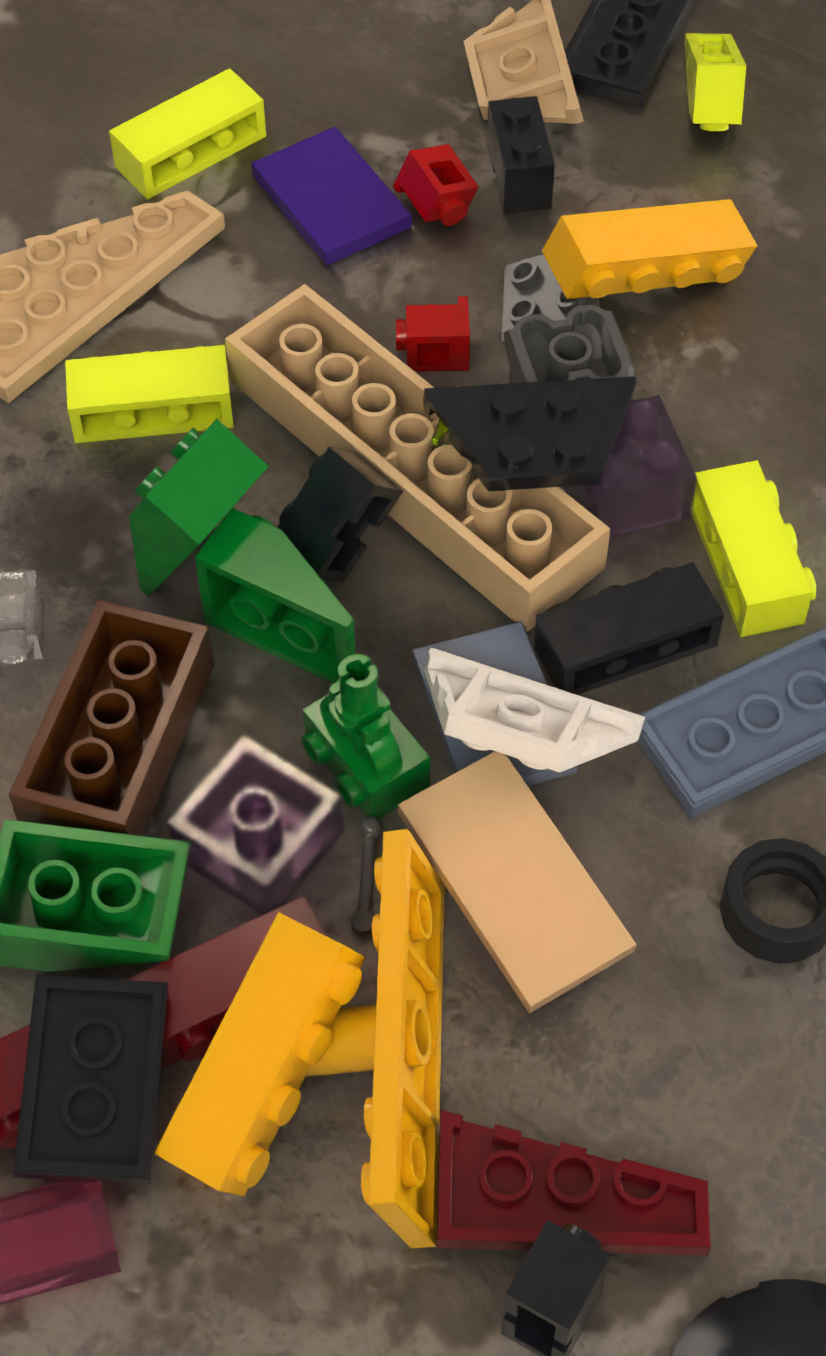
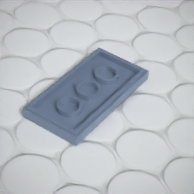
[637,626,826,819]

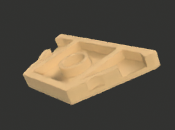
[463,0,584,124]

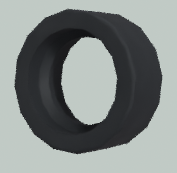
[720,838,826,964]

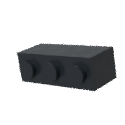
[534,562,724,695]

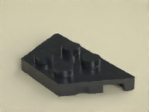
[423,376,637,491]

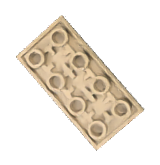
[398,751,637,1014]

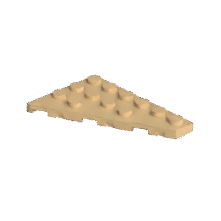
[0,190,225,404]

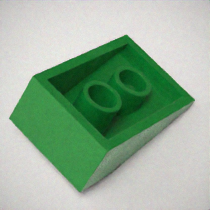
[129,419,269,597]
[195,508,355,683]
[0,819,190,972]

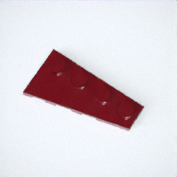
[437,1110,711,1256]

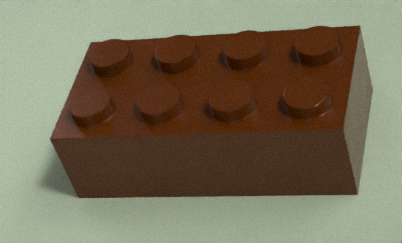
[9,599,214,836]

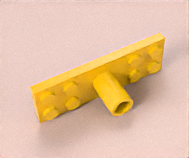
[305,829,445,1249]

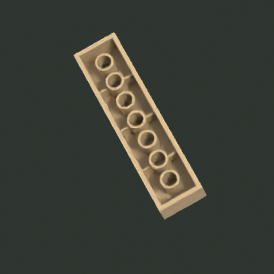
[225,284,610,632]

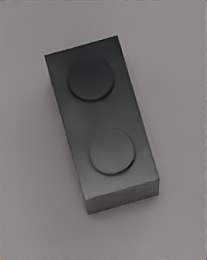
[487,96,555,214]
[277,446,403,582]
[501,1220,610,1356]

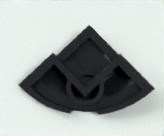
[671,1279,826,1356]

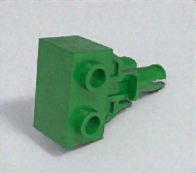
[301,654,430,819]

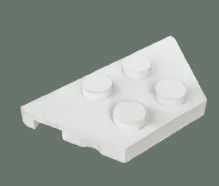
[424,648,645,773]

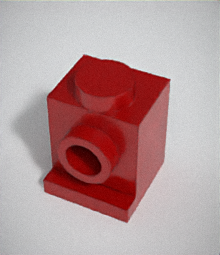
[393,144,479,226]
[395,296,470,372]

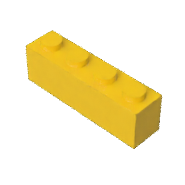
[542,199,757,299]
[154,912,366,1197]

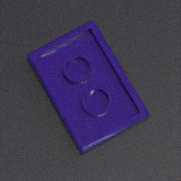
[251,126,412,266]

